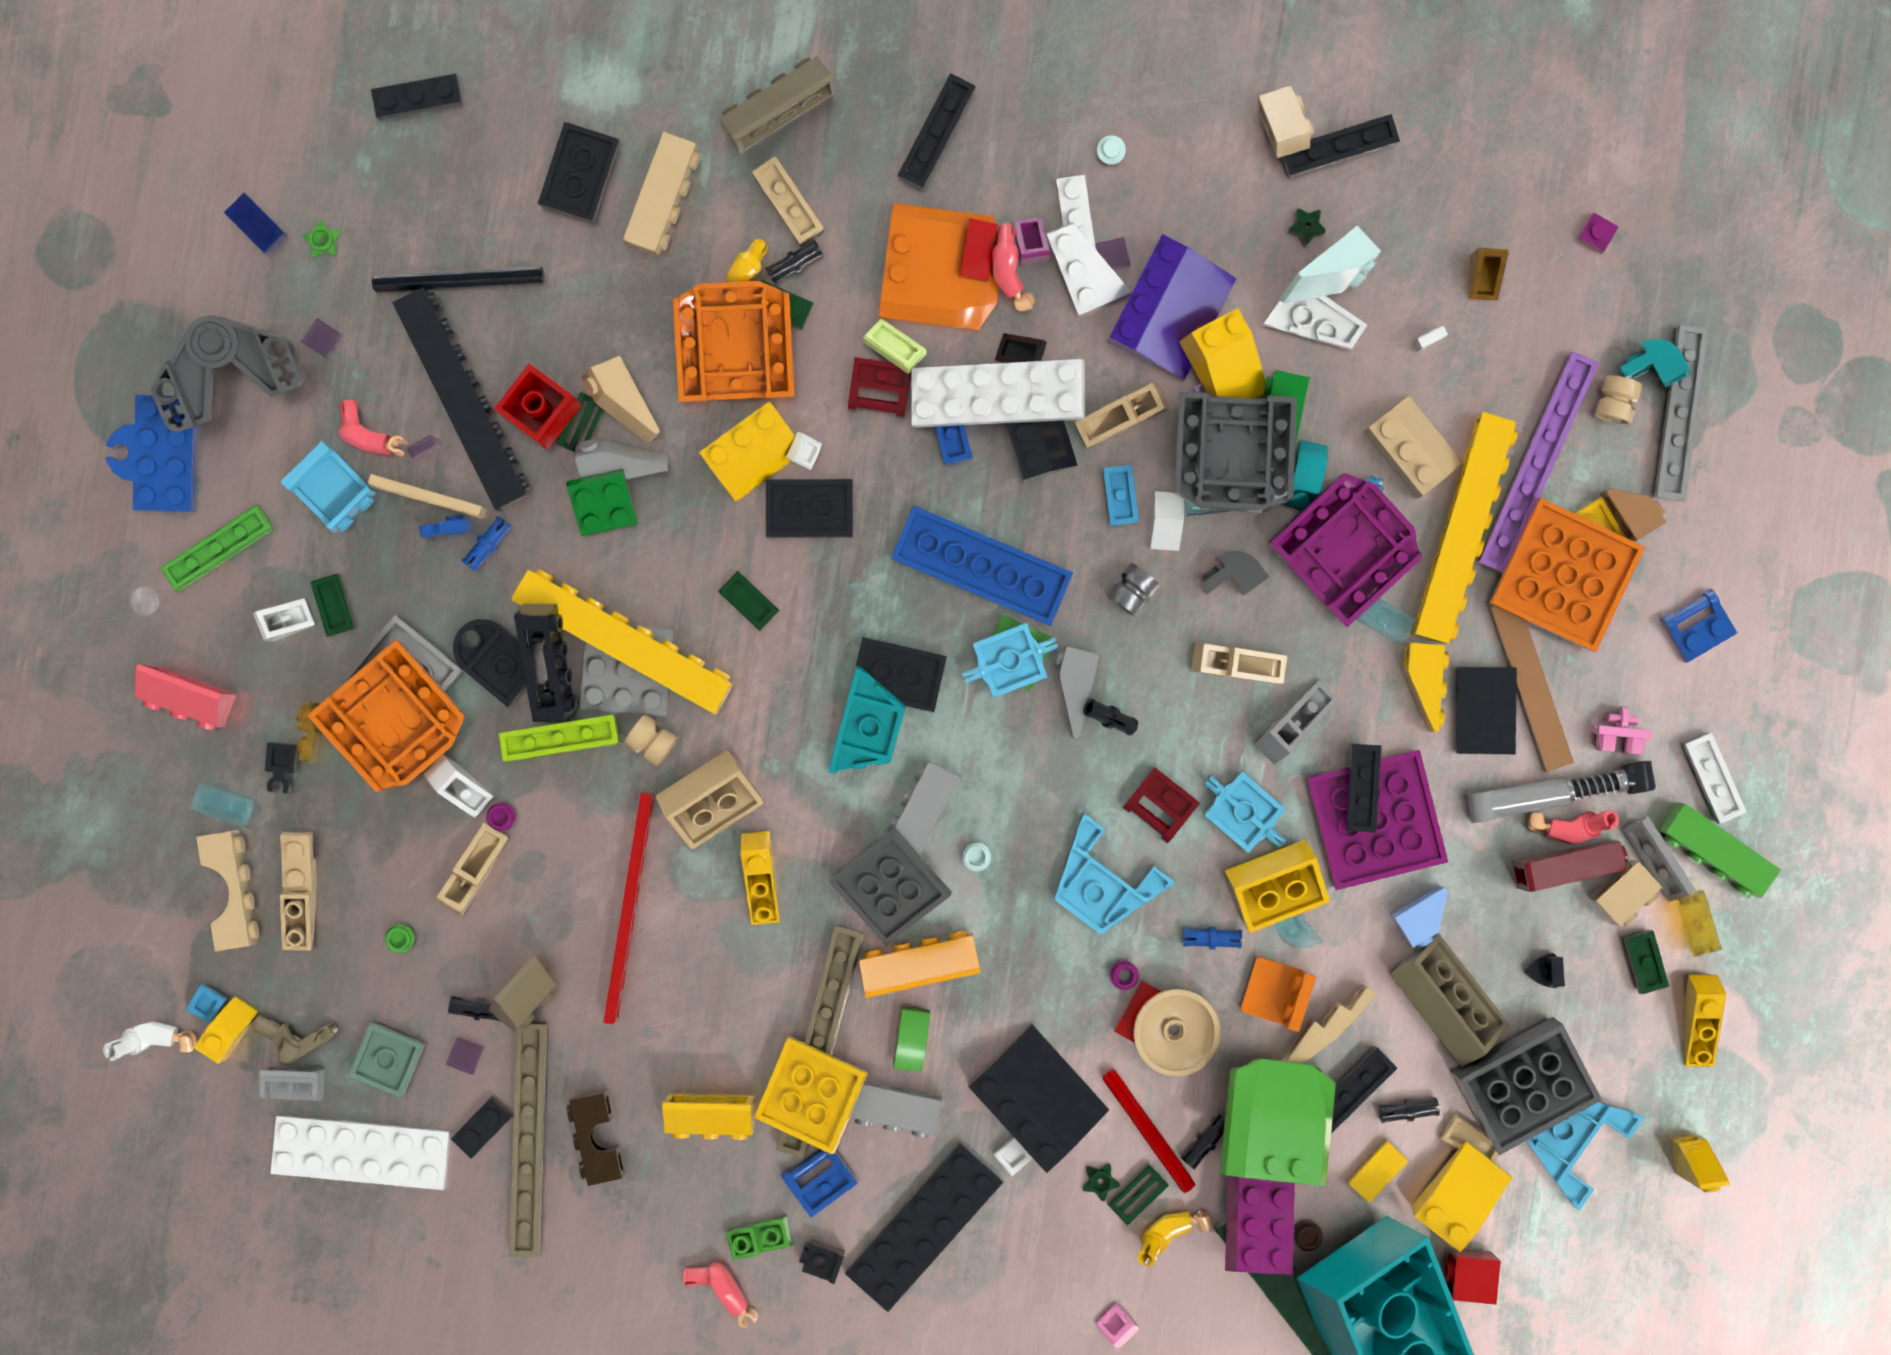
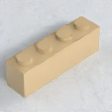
[623,131,701,257]

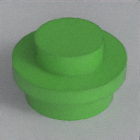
[385,924,415,953]

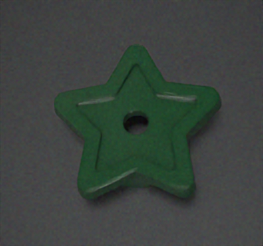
[1289,208,1326,245]
[1083,1164,1120,1201]

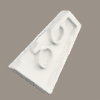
[1046,222,1132,315]

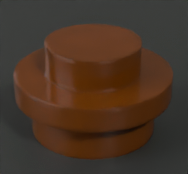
[1294,1221,1323,1251]

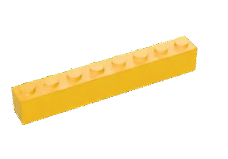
[1411,412,1518,645]
[511,569,733,715]

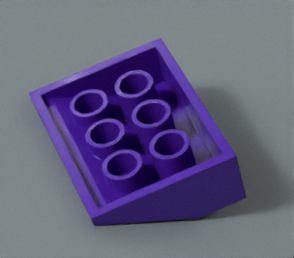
[1107,234,1237,381]

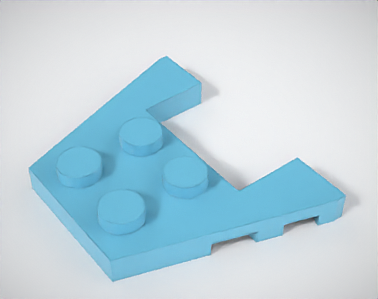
[1054,813,1175,935]
[1525,1102,1644,1211]

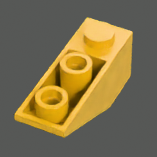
[1403,643,1449,732]
[740,831,780,925]
[1684,975,1727,1067]
[1670,1135,1730,1192]

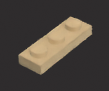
[752,156,824,246]

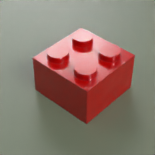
[494,363,582,450]

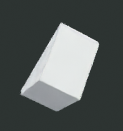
[1150,491,1184,551]
[253,598,315,642]

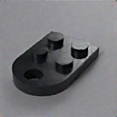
[453,619,526,707]

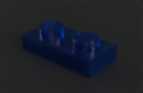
[224,192,287,255]

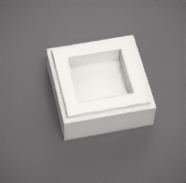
[1413,325,1448,352]
[786,432,822,470]
[993,1136,1033,1176]

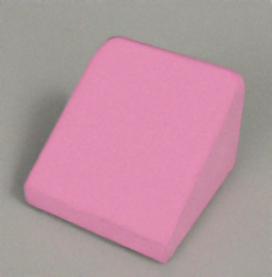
[1095,1304,1139,1348]

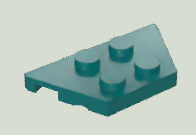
[828,666,906,774]

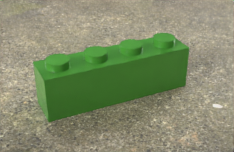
[1658,803,1781,899]

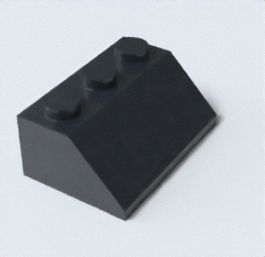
[1004,420,1078,483]

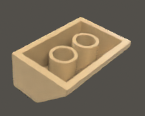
[1363,395,1463,498]
[655,749,764,850]

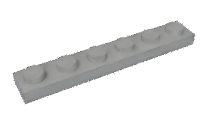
[1654,325,1709,501]

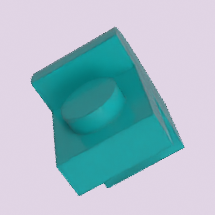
[1620,339,1692,387]
[1284,440,1328,510]

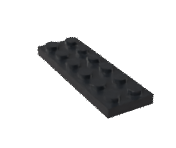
[845,1142,1004,1312]

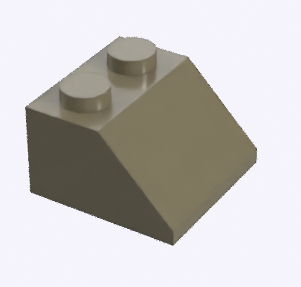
[488,956,556,1033]

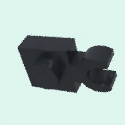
[265,742,299,793]

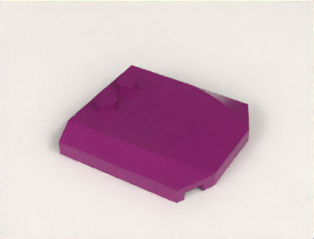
[1268,473,1422,627]

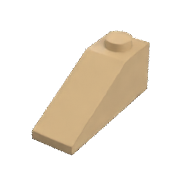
[582,356,660,443]

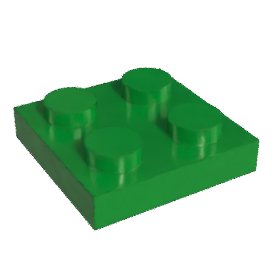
[566,469,638,536]

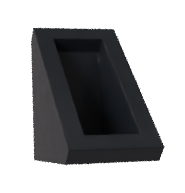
[995,333,1047,363]

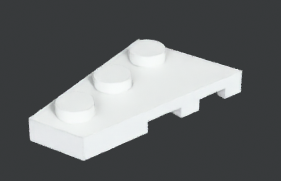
[1263,296,1368,350]

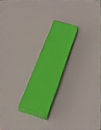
[160,504,274,592]

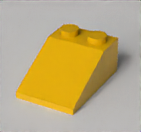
[1179,308,1266,399]
[1411,1141,1512,1252]

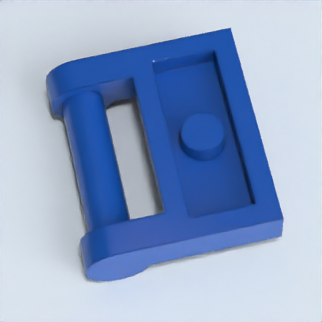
[1660,589,1737,663]
[781,1149,858,1218]

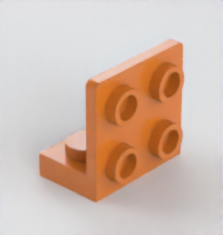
[1240,956,1317,1032]

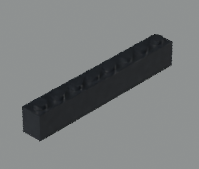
[392,287,531,512]

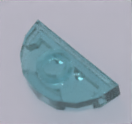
[1276,914,1323,949]

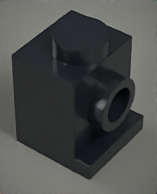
[799,1240,845,1284]

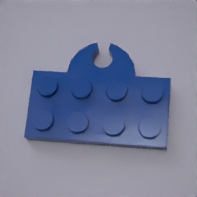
[105,395,196,512]

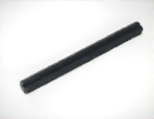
[372,266,544,292]

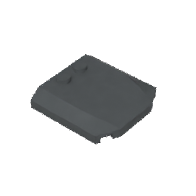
[1174,392,1297,513]

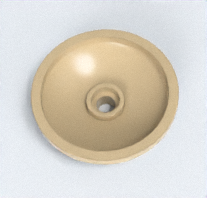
[1133,989,1220,1077]

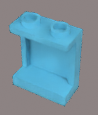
[281,441,377,533]

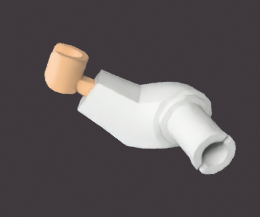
[103,1021,196,1061]

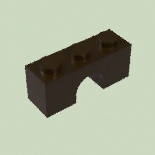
[566,1089,625,1186]

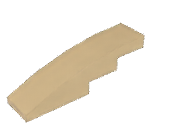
[1281,984,1376,1064]

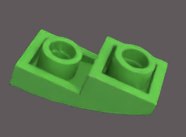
[893,1007,930,1072]
[726,1216,793,1260]

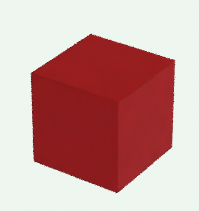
[1444,1248,1501,1305]

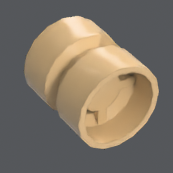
[1594,375,1643,425]
[623,714,679,768]

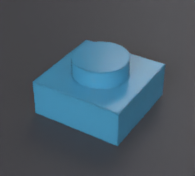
[186,984,228,1024]

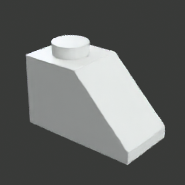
[424,754,494,818]

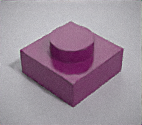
[1577,212,1619,254]

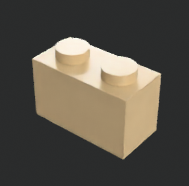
[1258,85,1314,158]
[1589,860,1663,926]

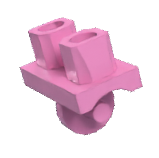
[1592,706,1652,755]

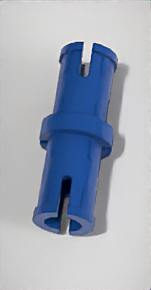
[461,516,512,572]
[1183,927,1242,950]

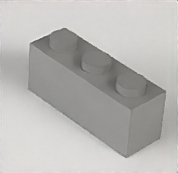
[887,761,960,855]
[850,1081,942,1138]

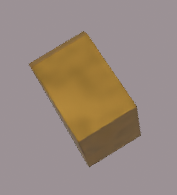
[1469,248,1509,300]

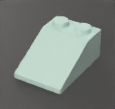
[1279,226,1381,303]

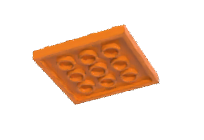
[1489,498,1646,652]

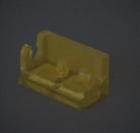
[1676,890,1722,957]

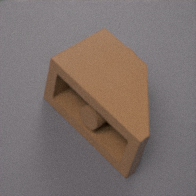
[1599,488,1666,541]

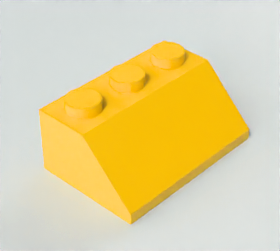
[699,401,795,502]
[1225,839,1330,933]
[662,1094,755,1140]

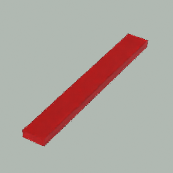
[603,792,655,1025]

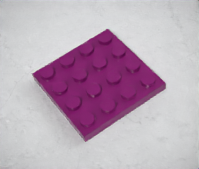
[1306,750,1448,891]

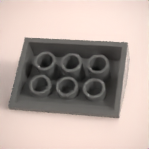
[1451,1017,1602,1155]

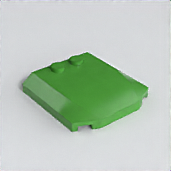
[1220,1058,1336,1186]

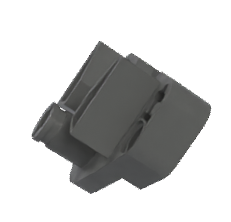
[151,315,305,432]

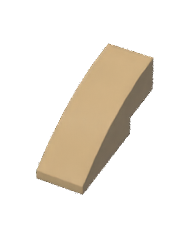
[1074,382,1170,448]
[1191,643,1287,684]
[436,823,508,917]

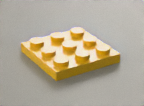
[754,1037,868,1154]

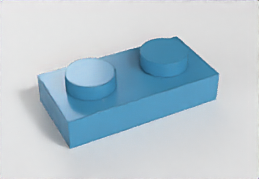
[1102,465,1139,527]

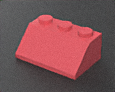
[135,664,236,730]

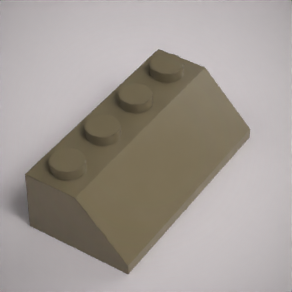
[719,56,836,153]
[1390,933,1510,1067]

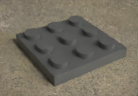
[829,828,952,946]

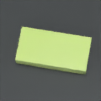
[863,318,926,374]

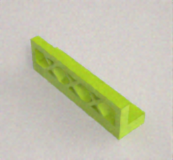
[499,714,623,762]

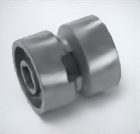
[1106,562,1160,617]

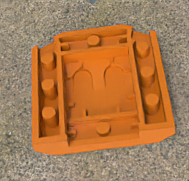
[879,203,999,332]
[673,281,795,402]
[307,638,465,792]

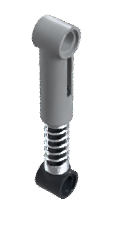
[1466,761,1657,823]

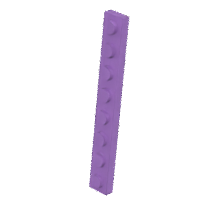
[1477,351,1599,574]

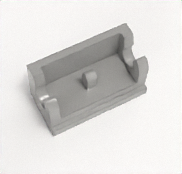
[259,1066,324,1101]

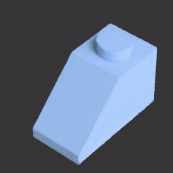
[1390,886,1448,948]

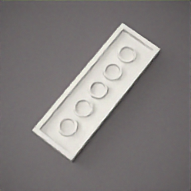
[912,359,1085,427]
[270,1114,451,1190]

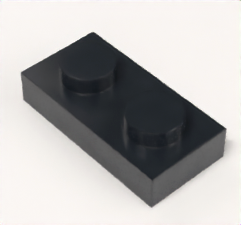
[451,1096,513,1159]

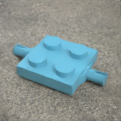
[962,623,1058,698]
[1204,771,1286,853]

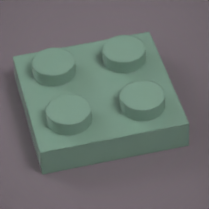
[348,1022,426,1098]

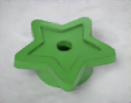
[303,220,340,257]

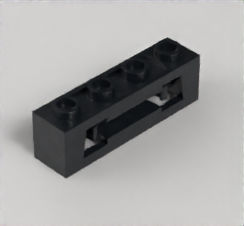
[514,604,577,722]

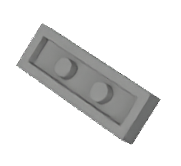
[1622,816,1696,902]

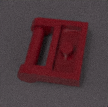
[847,357,911,418]
[1122,767,1200,843]

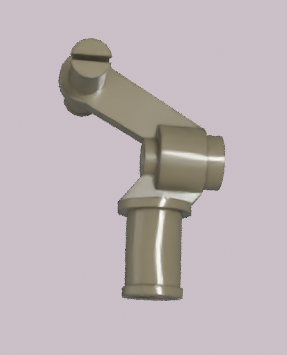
[251,1014,338,1064]

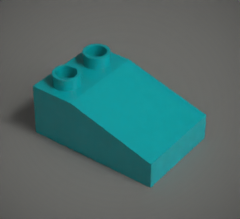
[1297,1216,1474,1355]

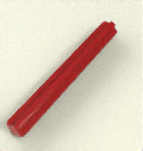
[1102,1069,1195,1193]

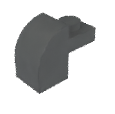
[1200,551,1269,595]

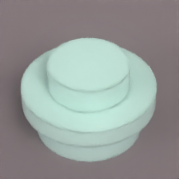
[1097,135,1126,165]
[962,842,991,871]

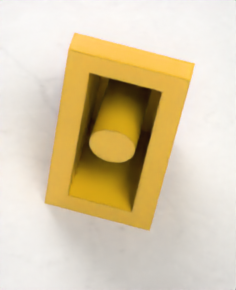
[194,996,260,1064]

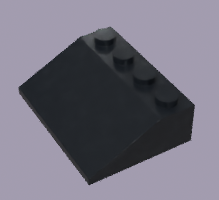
[968,1024,1109,1173]

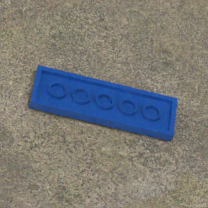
[891,505,1073,626]

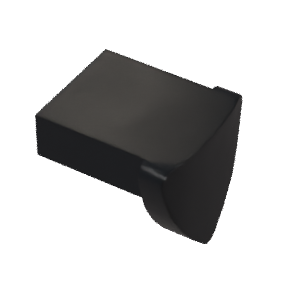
[1524,953,1565,988]

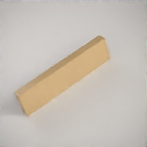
[368,474,487,519]

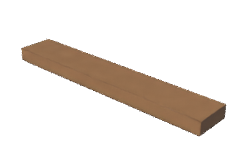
[1489,606,1574,772]

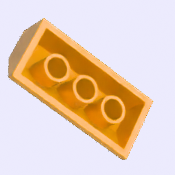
[859,930,981,998]

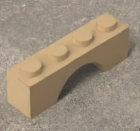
[196,830,259,952]

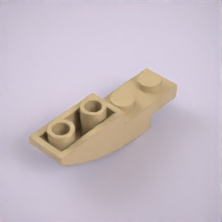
[280,832,317,951]

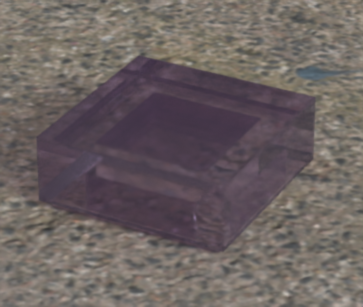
[1095,237,1130,270]
[301,318,343,359]
[407,435,443,461]
[446,1037,485,1075]

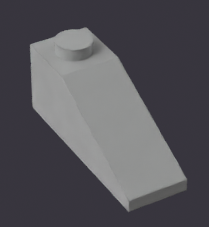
[575,440,668,479]
[1055,646,1100,739]
[1254,680,1339,764]

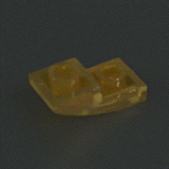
[296,701,322,764]

